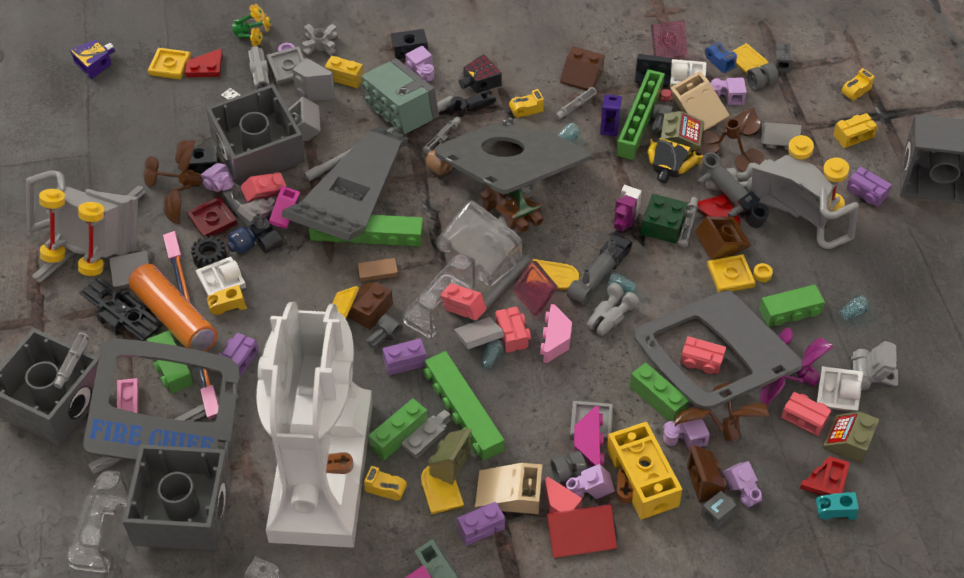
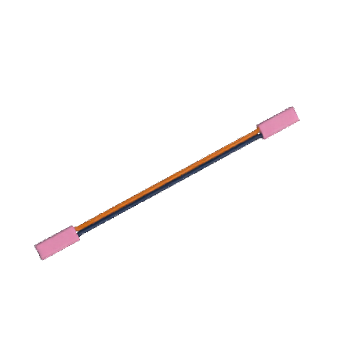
[163,231,218,420]

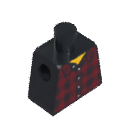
[459,54,502,93]

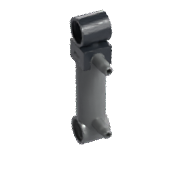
[697,152,769,228]
[221,185,283,254]
[566,233,633,305]

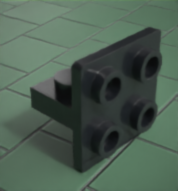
[634,54,672,87]

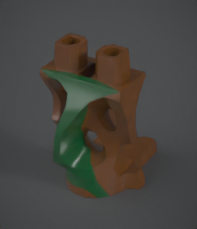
[480,181,543,233]

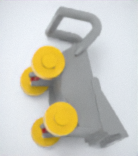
[752,135,859,249]
[26,170,138,276]

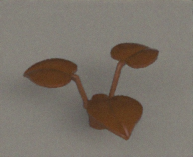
[692,107,765,172]
[143,140,201,224]
[674,382,769,441]

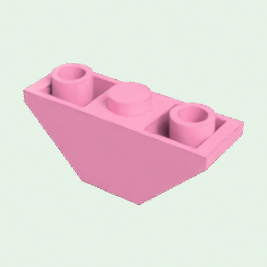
[540,304,572,363]

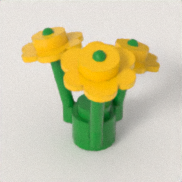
[232,4,271,47]

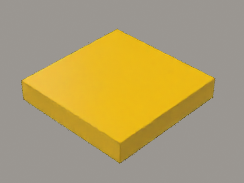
[148,48,191,80]
[707,254,756,292]

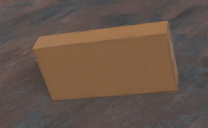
[358,258,398,282]

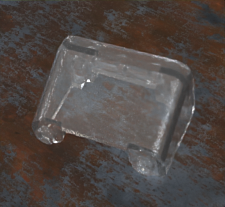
[437,200,522,287]
[403,254,475,339]
[67,470,129,573]

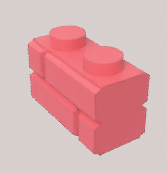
[241,172,286,202]
[440,283,487,320]
[495,307,531,353]
[680,336,726,375]
[781,392,831,436]

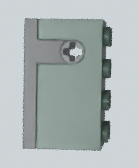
[361,58,439,134]

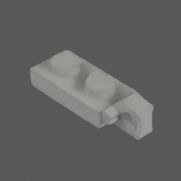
[238,196,277,222]
[401,409,451,459]

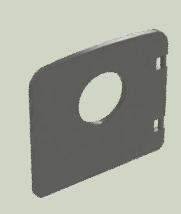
[435,117,591,194]

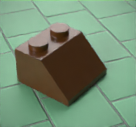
[560,46,605,91]
[695,216,751,260]
[347,282,393,330]
[687,445,727,503]

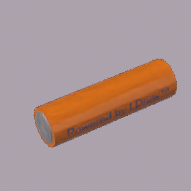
[128,263,218,352]

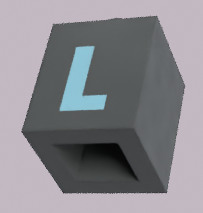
[701,491,736,530]

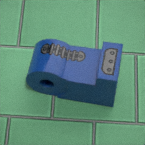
[705,42,737,73]

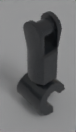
[449,90,496,117]

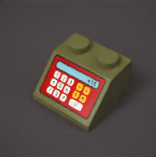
[661,111,704,150]
[823,411,880,464]

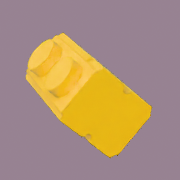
[325,56,364,89]
[833,113,878,148]

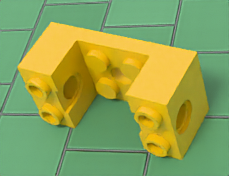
[606,421,683,520]

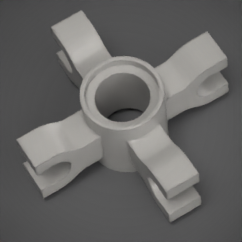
[302,24,338,56]

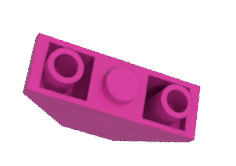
[269,186,300,229]
[574,406,604,468]

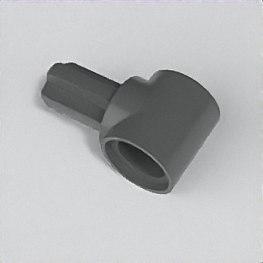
[652,103,673,134]
[367,314,403,347]

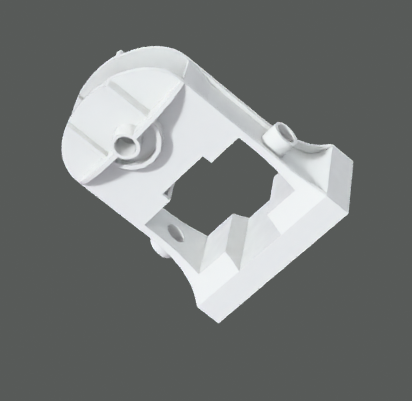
[257,302,373,548]

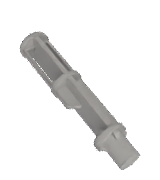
[555,87,597,120]
[423,117,461,155]
[677,197,698,248]
[54,332,90,389]

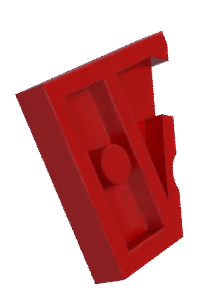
[185,49,223,78]
[697,194,741,225]
[800,456,850,496]

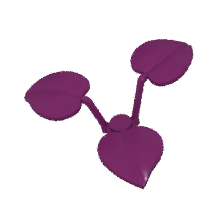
[760,327,834,407]

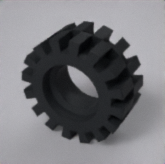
[191,236,227,269]

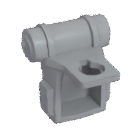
[851,341,898,391]

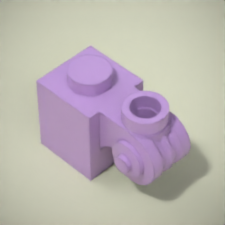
[405,46,434,82]
[710,78,747,105]
[201,163,234,192]
[663,419,710,451]
[722,461,762,508]
[566,464,615,499]

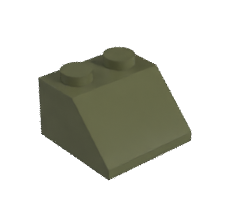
[428,428,471,485]

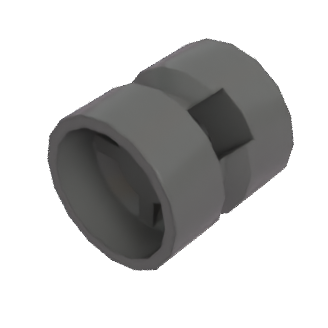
[746,62,779,91]
[550,450,587,484]

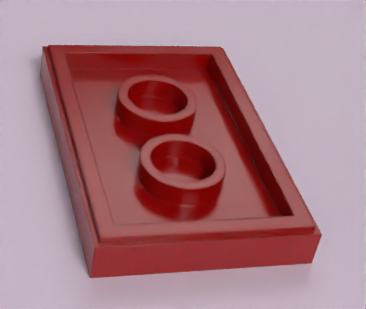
[547,504,617,558]

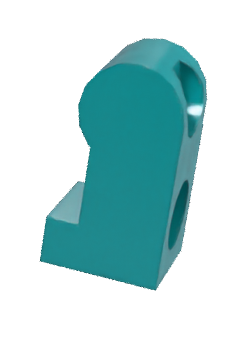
[815,492,859,519]

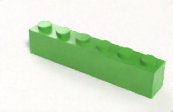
[617,70,665,160]
[309,215,424,247]
[423,351,504,461]

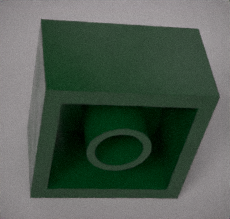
[641,194,688,244]

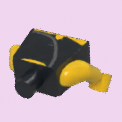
[648,138,703,183]

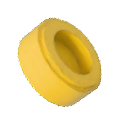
[753,263,773,282]

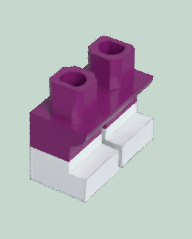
[614,185,641,231]

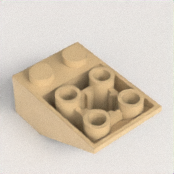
[670,71,730,131]
[475,463,542,514]

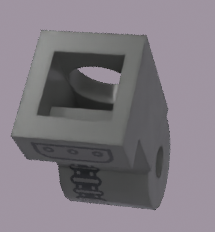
[774,43,793,73]

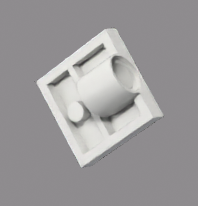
[670,59,706,88]
[196,257,246,296]
[817,367,863,412]

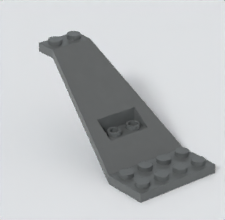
[281,127,408,241]

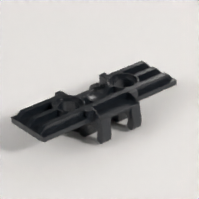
[79,276,163,341]

